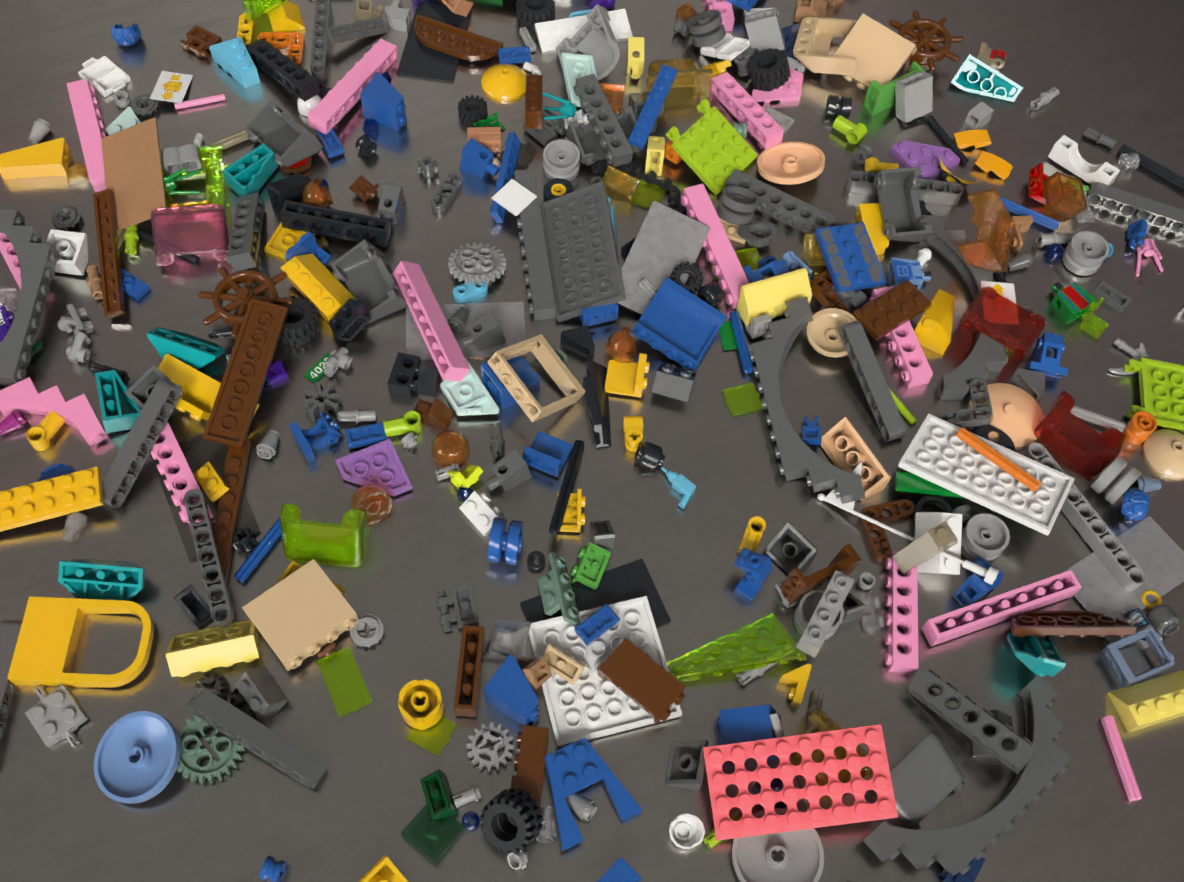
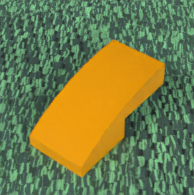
[954,129,991,149]
[975,151,1013,180]

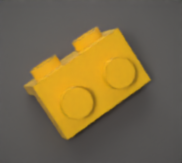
[557,488,585,532]

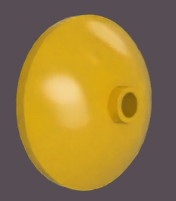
[481,63,527,101]

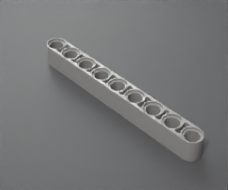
[1023,442,1146,592]

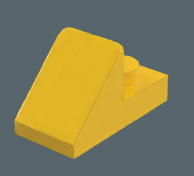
[702,59,731,80]
[779,664,812,710]

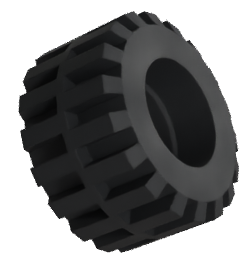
[516,0,555,33]
[747,48,791,91]
[279,296,320,346]
[480,788,543,854]

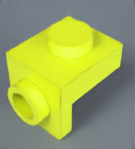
[447,465,483,488]

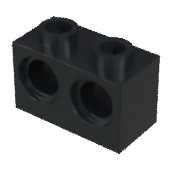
[328,299,371,342]
[387,352,421,397]

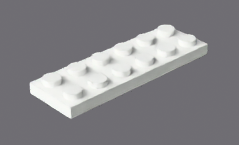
[534,9,633,55]

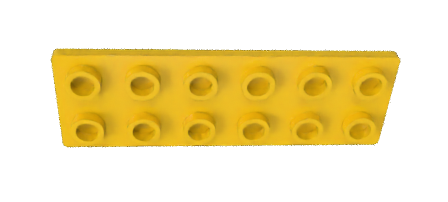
[158,354,259,421]

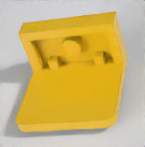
[604,353,650,397]

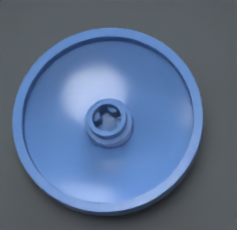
[94,711,181,804]

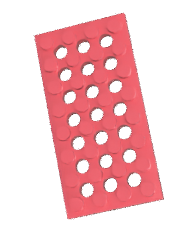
[703,724,898,841]

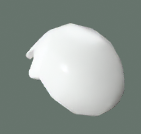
[297,94,321,117]
[668,813,705,849]

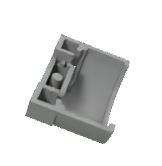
[556,4,620,81]

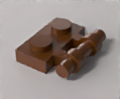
[179,25,222,58]

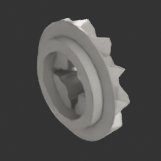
[350,614,384,647]

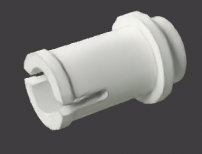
[915,248,932,270]

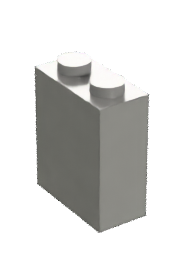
[745,8,785,52]
[895,71,933,123]

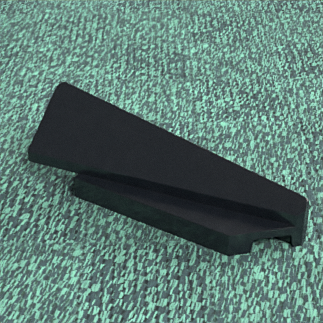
[583,360,611,449]

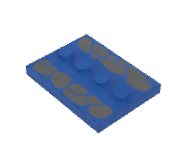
[814,222,887,293]

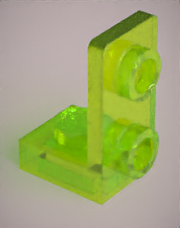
[1080,297,1109,339]

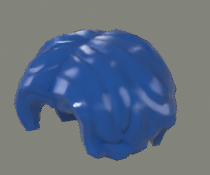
[111,23,141,46]
[1121,488,1150,521]

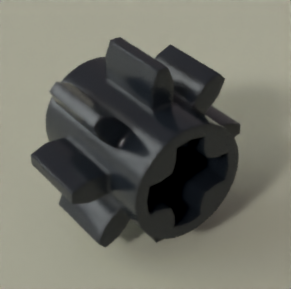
[232,527,258,553]

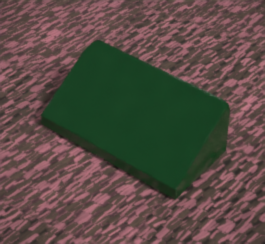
[420,769,458,820]

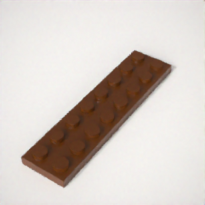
[202,298,289,449]

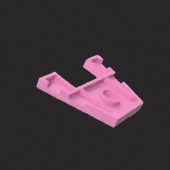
[752,68,803,104]

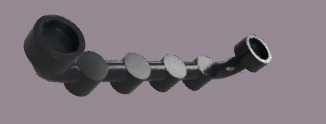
[591,159,681,207]

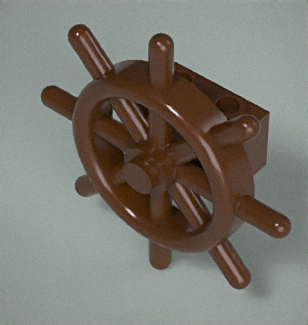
[889,11,964,71]
[198,260,293,339]

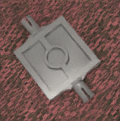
[25,684,88,748]

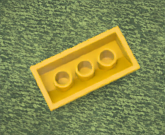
[280,253,357,322]

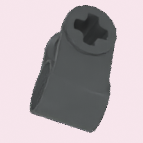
[734,48,759,76]

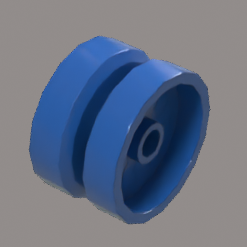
[488,517,523,565]

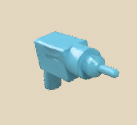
[661,467,696,509]

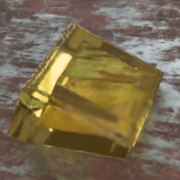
[67,162,89,184]

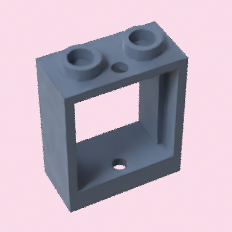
[1102,626,1175,687]

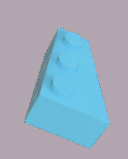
[209,37,260,88]

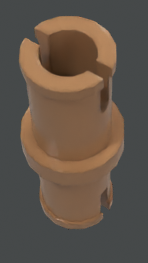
[86,265,103,299]

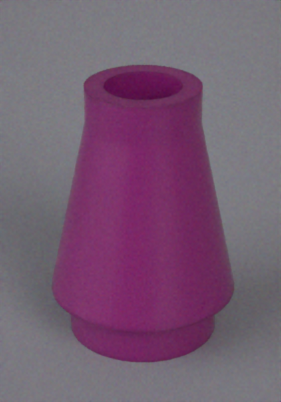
[0,410,28,436]

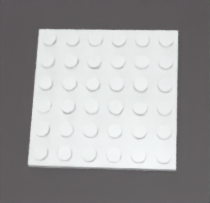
[527,596,682,748]

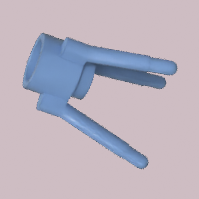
[782,250,816,279]

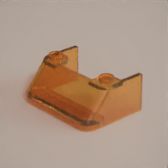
[958,188,1013,273]

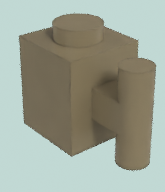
[355,0,383,22]

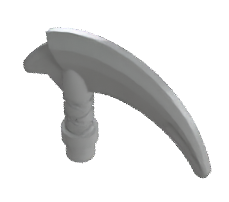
[1109,338,1149,375]

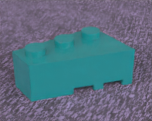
[222,143,278,196]
[95,370,141,433]

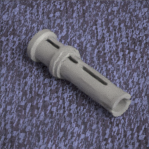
[1035,232,1077,248]

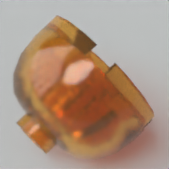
[301,178,334,209]
[605,326,637,363]
[432,430,470,468]
[350,484,392,525]

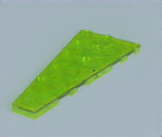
[667,613,806,682]

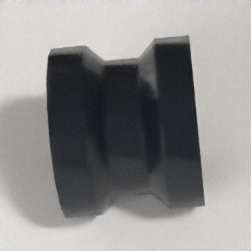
[355,135,377,157]

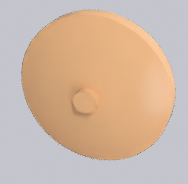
[757,142,825,185]
[967,383,1044,451]

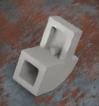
[385,0,411,32]

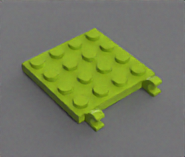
[666,98,759,195]
[1124,357,1184,431]

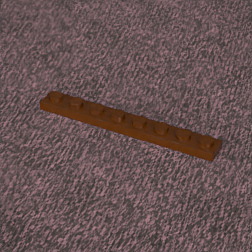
[93,188,125,319]
[208,439,251,584]

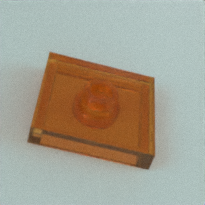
[599,83,625,113]

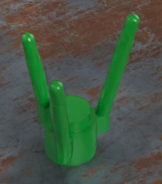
[163,168,201,196]

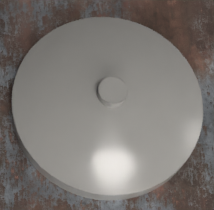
[732,808,824,882]

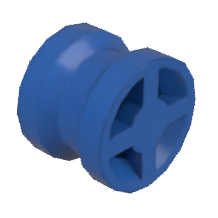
[259,855,287,882]

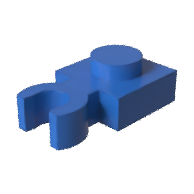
[1127,218,1147,250]
[801,415,822,445]

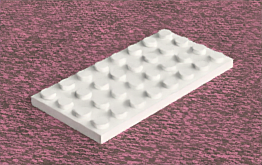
[898,413,1075,536]

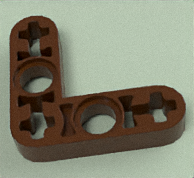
[810,269,849,312]
[859,499,915,562]

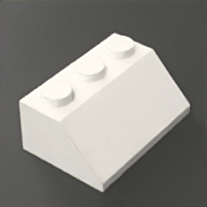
[914,512,962,575]

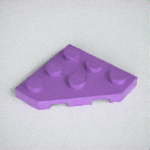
[890,140,960,179]
[335,439,413,496]

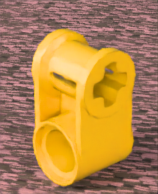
[623,416,643,453]

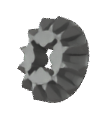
[131,94,159,117]
[51,206,82,231]
[193,672,229,700]

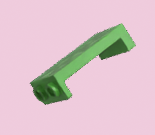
[863,61,925,116]

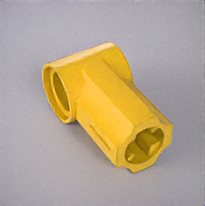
[864,157,899,173]
[26,411,65,451]
[737,516,766,553]

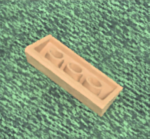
[821,417,891,501]

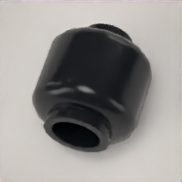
[697,282,723,307]
[635,442,665,470]

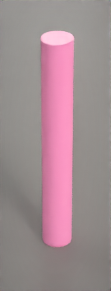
[174,94,226,110]

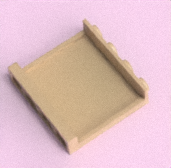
[833,14,917,90]
[242,559,359,671]

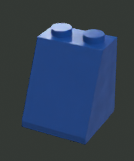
[360,72,407,132]
[480,355,541,411]
[484,654,540,728]
[717,704,781,759]

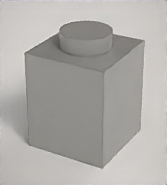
[965,101,994,130]

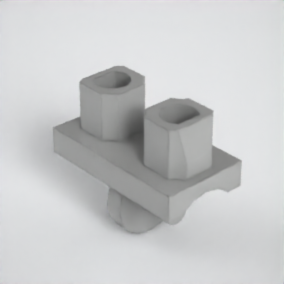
[57,304,93,336]

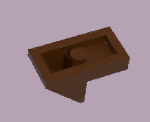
[414,398,455,429]

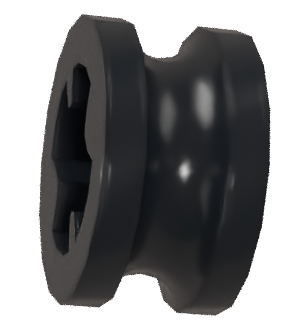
[527,551,545,571]

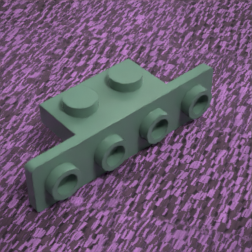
[538,552,580,626]

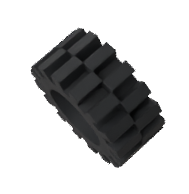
[458,95,488,126]
[669,262,704,294]

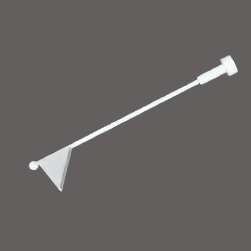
[817,462,999,585]

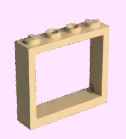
[487,334,586,423]

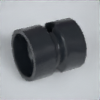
[825,95,852,118]

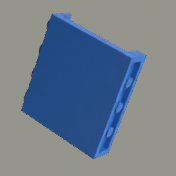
[631,277,728,371]

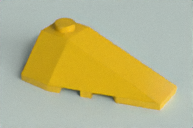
[914,289,955,356]

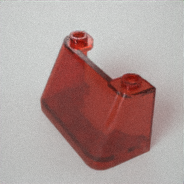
[957,287,1046,362]
[1034,390,1126,477]

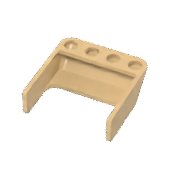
[793,17,858,76]

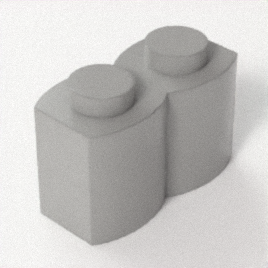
[161,144,202,175]

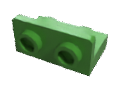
[570,542,611,590]

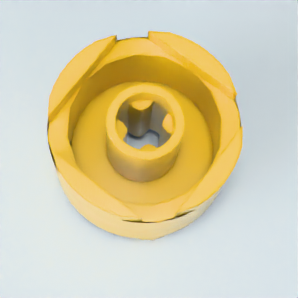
[398,679,445,730]

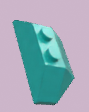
[147,327,225,370]
[58,558,145,601]
[1007,632,1066,677]

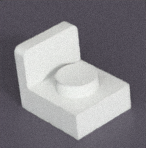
[564,109,591,130]

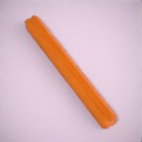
[956,428,1041,492]

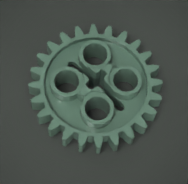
[176,715,245,784]

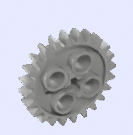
[448,242,506,285]

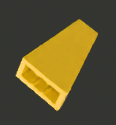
[0,138,70,179]

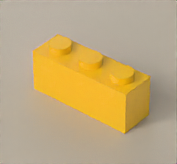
[855,203,889,255]

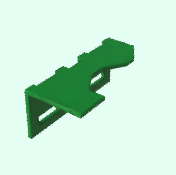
[474,112,505,130]

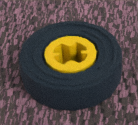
[543,178,574,201]

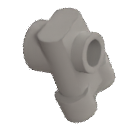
[66,332,91,364]
[324,347,353,377]

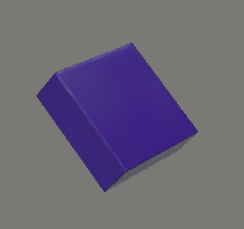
[267,360,289,385]

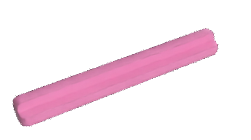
[1101,715,1142,801]

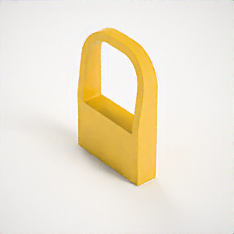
[7,596,154,688]

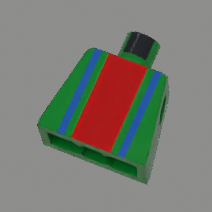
[1051,282,1097,324]

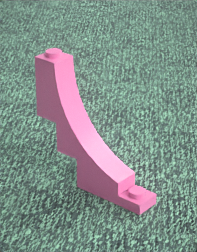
[0,377,108,446]

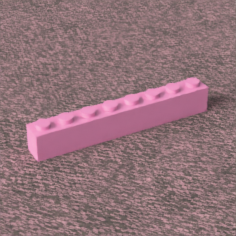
[308,39,397,135]
[66,79,106,192]
[681,184,750,311]
[393,261,470,382]
[921,570,1082,646]

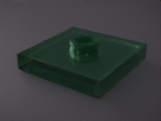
[401,804,465,864]

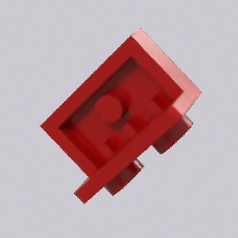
[1029,163,1050,205]

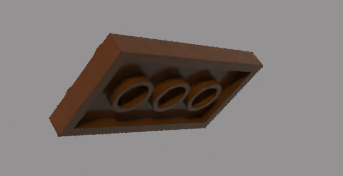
[853,279,932,341]

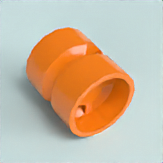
[1122,411,1157,445]

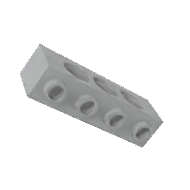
[796,570,855,658]

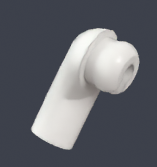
[523,62,542,75]
[193,133,209,155]

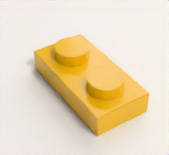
[193,461,229,502]

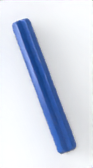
[994,196,1060,231]
[729,311,754,374]
[234,514,291,582]

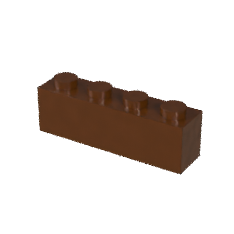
[525,74,543,129]
[454,625,485,717]
[511,725,549,819]

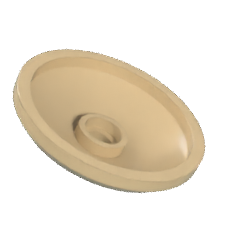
[806,308,857,358]
[1142,429,1184,480]

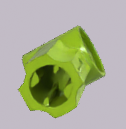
[832,115,867,144]
[383,411,423,437]

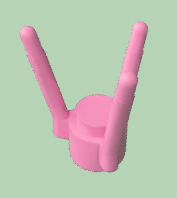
[1136,238,1163,277]

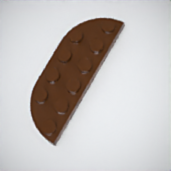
[414,14,503,62]
[1011,611,1137,637]

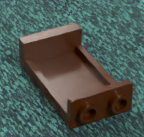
[779,544,861,605]
[598,638,686,724]

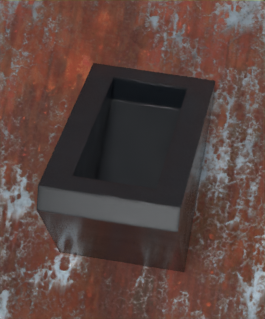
[560,326,595,359]
[417,360,441,396]
[173,584,213,630]

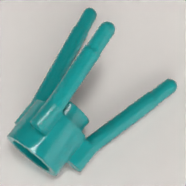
[542,92,576,120]

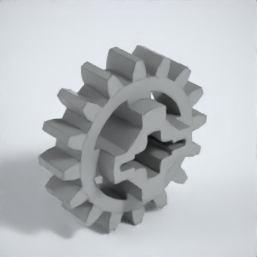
[466,722,514,772]

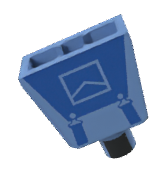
[887,258,931,290]

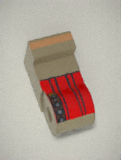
[975,42,1007,69]

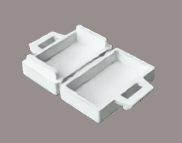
[700,33,750,61]
[78,56,131,97]

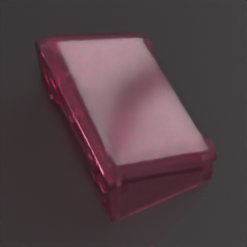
[151,204,230,266]

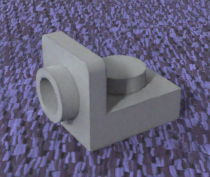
[745,314,771,338]

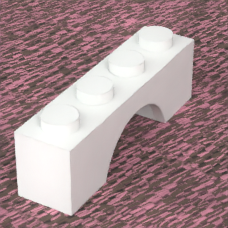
[1048,135,1120,186]

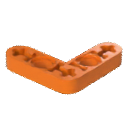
[257,32,305,68]

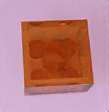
[1043,172,1088,218]

